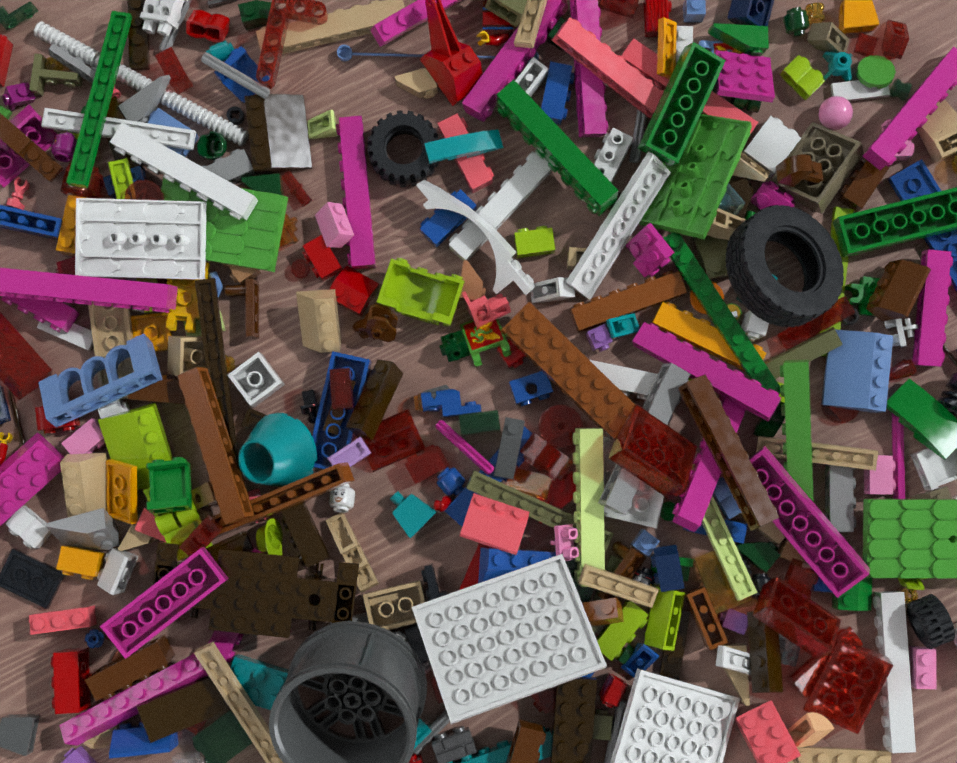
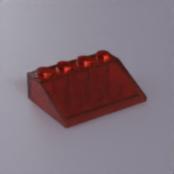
[608,404,697,500]
[803,639,894,734]

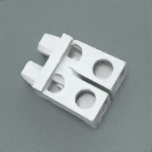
[140,0,188,37]

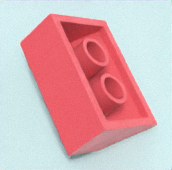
[459,493,530,555]

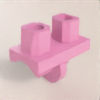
[550,524,579,561]

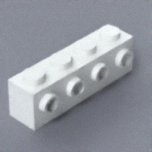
[582,128,633,202]

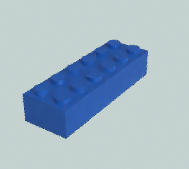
[312,351,372,469]

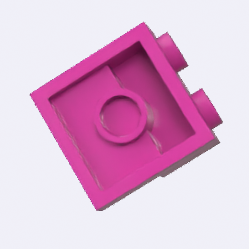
[625,223,675,278]

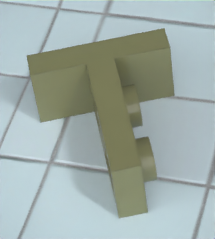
[29,53,83,97]

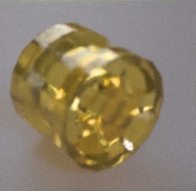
[805,3,825,24]

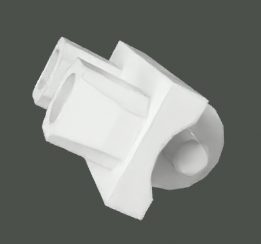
[884,318,918,348]

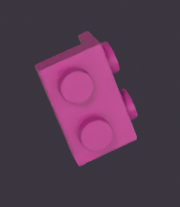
[750,181,795,210]

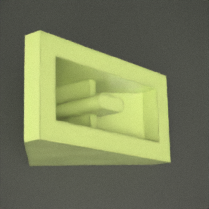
[307,110,337,139]

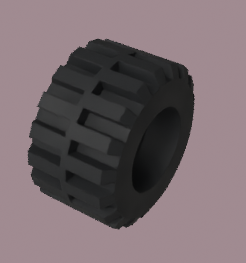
[907,594,955,649]

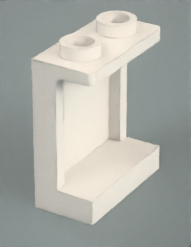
[744,116,801,178]
[911,448,957,490]

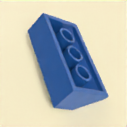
[478,548,556,583]

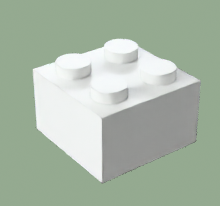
[228,352,285,408]

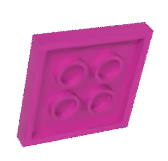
[715,50,775,103]

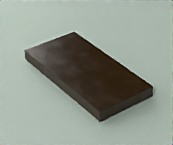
[136,676,228,743]

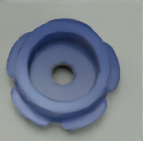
[85,629,104,649]

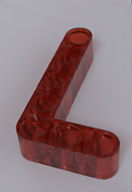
[256,0,328,89]

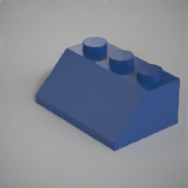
[109,721,179,759]

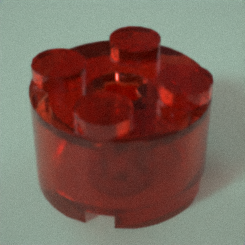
[60,162,104,199]

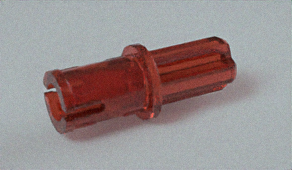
[281,171,312,207]

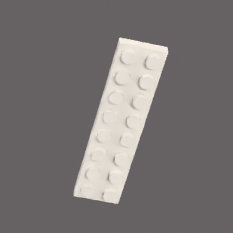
[566,152,671,300]

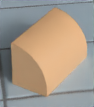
[787,712,834,748]

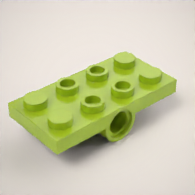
[143,487,213,562]

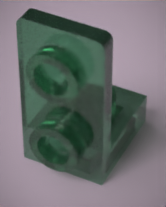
[0,1,38,30]

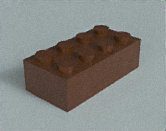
[85,634,175,701]

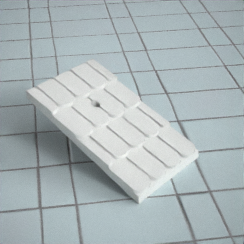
[75,198,207,280]

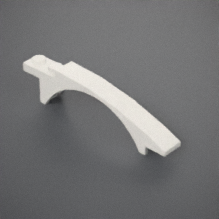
[416,180,535,295]

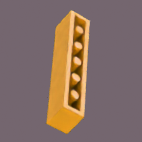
[651,302,766,371]

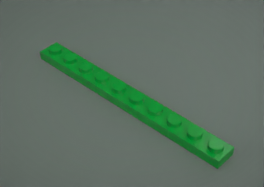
[67,11,132,188]
[663,232,781,394]

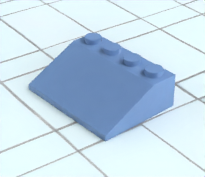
[821,329,893,413]

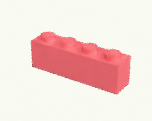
[437,113,494,194]

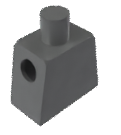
[0,714,40,756]

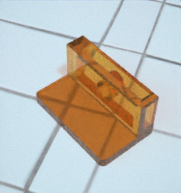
[506,468,552,500]

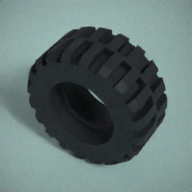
[367,110,439,187]

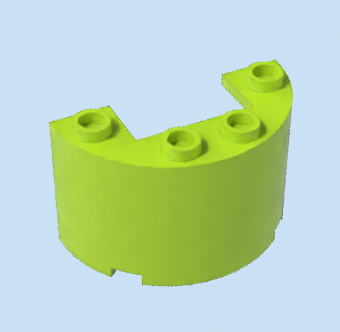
[377,257,465,326]

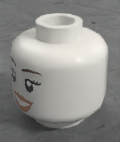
[329,484,355,513]

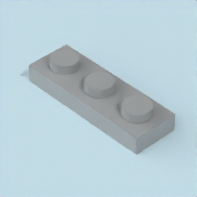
[49,43,96,84]

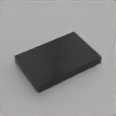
[0,548,65,609]

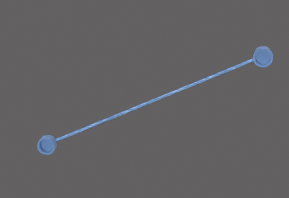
[337,44,539,65]

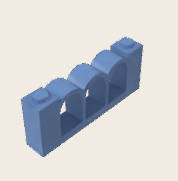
[39,334,162,428]

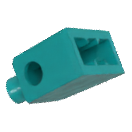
[390,491,437,538]

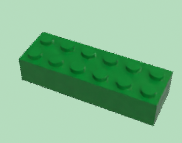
[637,42,726,166]

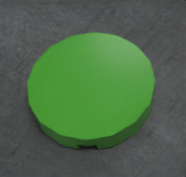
[856,55,896,89]

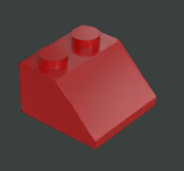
[329,266,380,317]

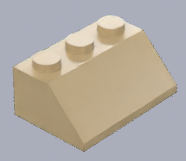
[296,289,341,353]
[60,453,107,517]

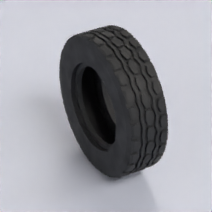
[725,205,844,328]

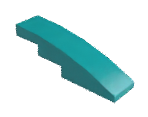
[424,129,504,163]

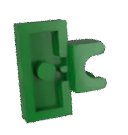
[843,276,880,317]

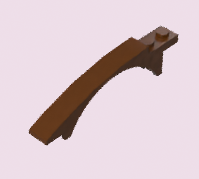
[0,113,64,182]

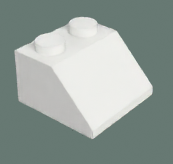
[97,548,139,595]

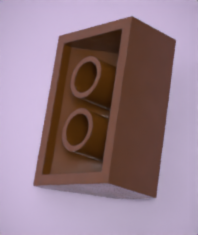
[866,259,931,321]

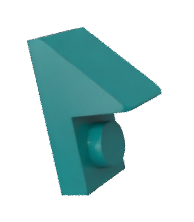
[606,313,640,341]

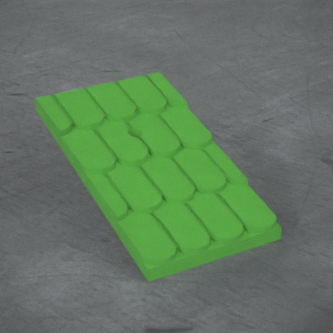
[639,114,752,240]
[161,178,288,272]
[863,499,957,579]

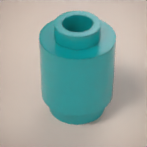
[206,40,234,62]

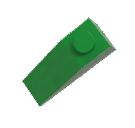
[708,23,769,56]

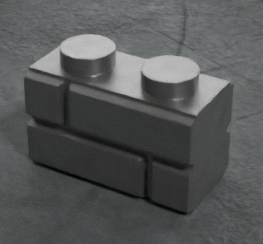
[432,725,477,763]

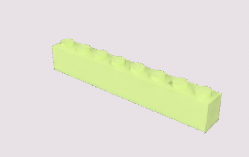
[573,428,605,587]

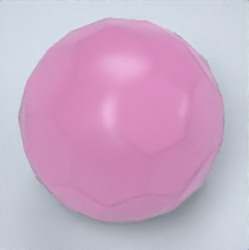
[818,96,853,130]

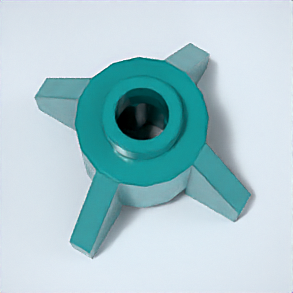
[822,52,853,82]

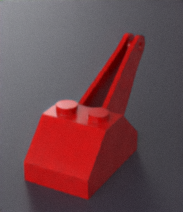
[420,0,482,106]

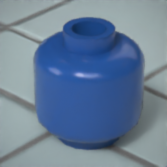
[437,467,465,496]

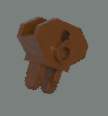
[352,304,398,342]

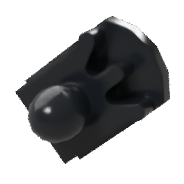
[300,390,319,424]

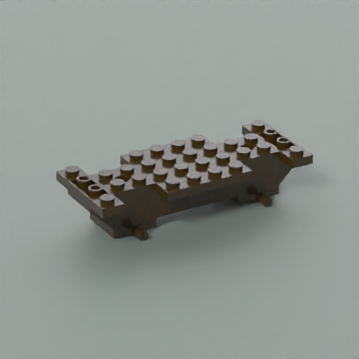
[152,542,359,638]

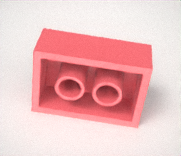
[734,700,801,763]

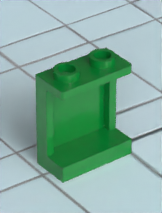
[146,457,192,514]

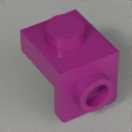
[2,82,35,111]

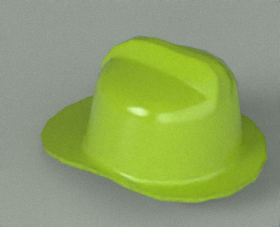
[256,518,283,555]

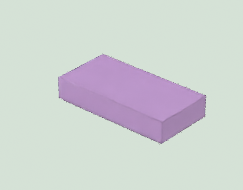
[327,437,371,467]

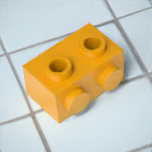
[56,545,105,580]

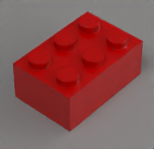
[51,647,91,714]

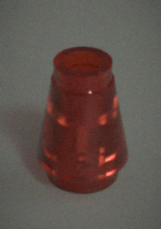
[889,359,917,381]

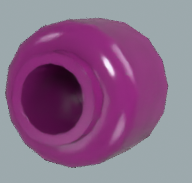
[51,132,77,162]

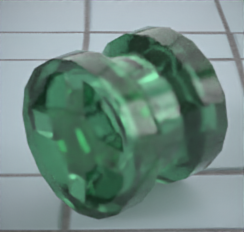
[890,78,912,101]

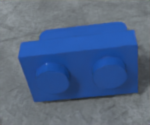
[214,46,270,103]

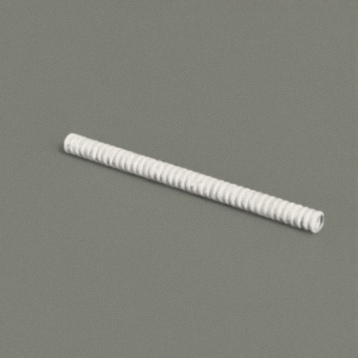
[34,21,249,146]

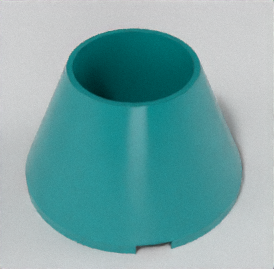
[238,413,317,488]

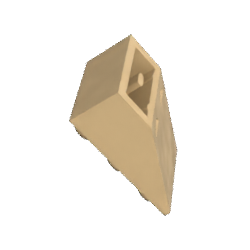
[916,99,957,163]

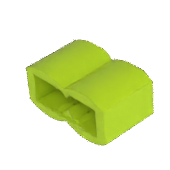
[779,55,825,100]

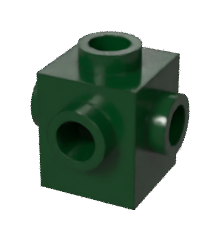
[439,330,470,362]

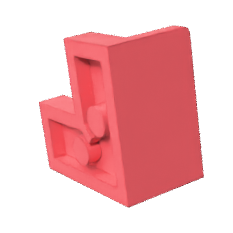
[462,291,511,328]

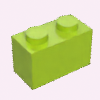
[514,226,555,259]

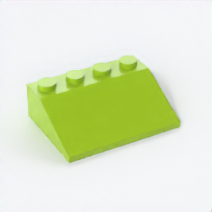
[98,403,173,490]

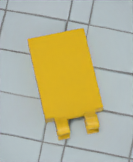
[162,263,210,333]

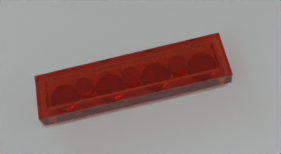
[777,296,855,351]

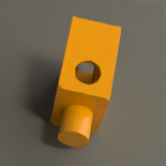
[839,0,879,34]

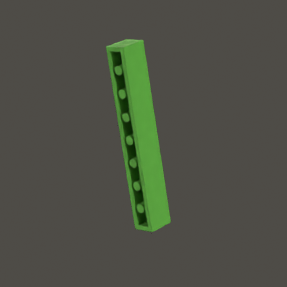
[780,360,814,502]

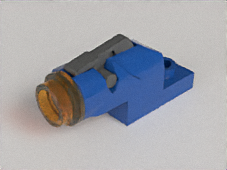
[414,385,481,418]

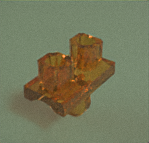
[279,214,299,248]

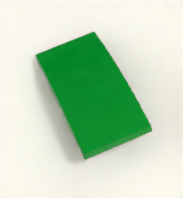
[886,378,957,460]

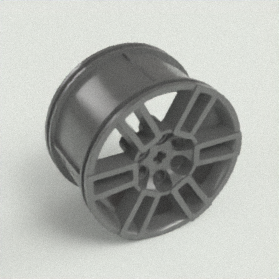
[269,621,427,763]

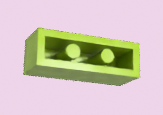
[644,586,685,651]
[596,600,648,661]

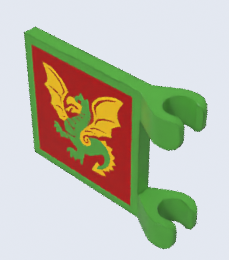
[460,319,511,367]

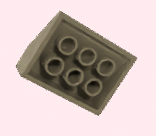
[771,122,864,214]

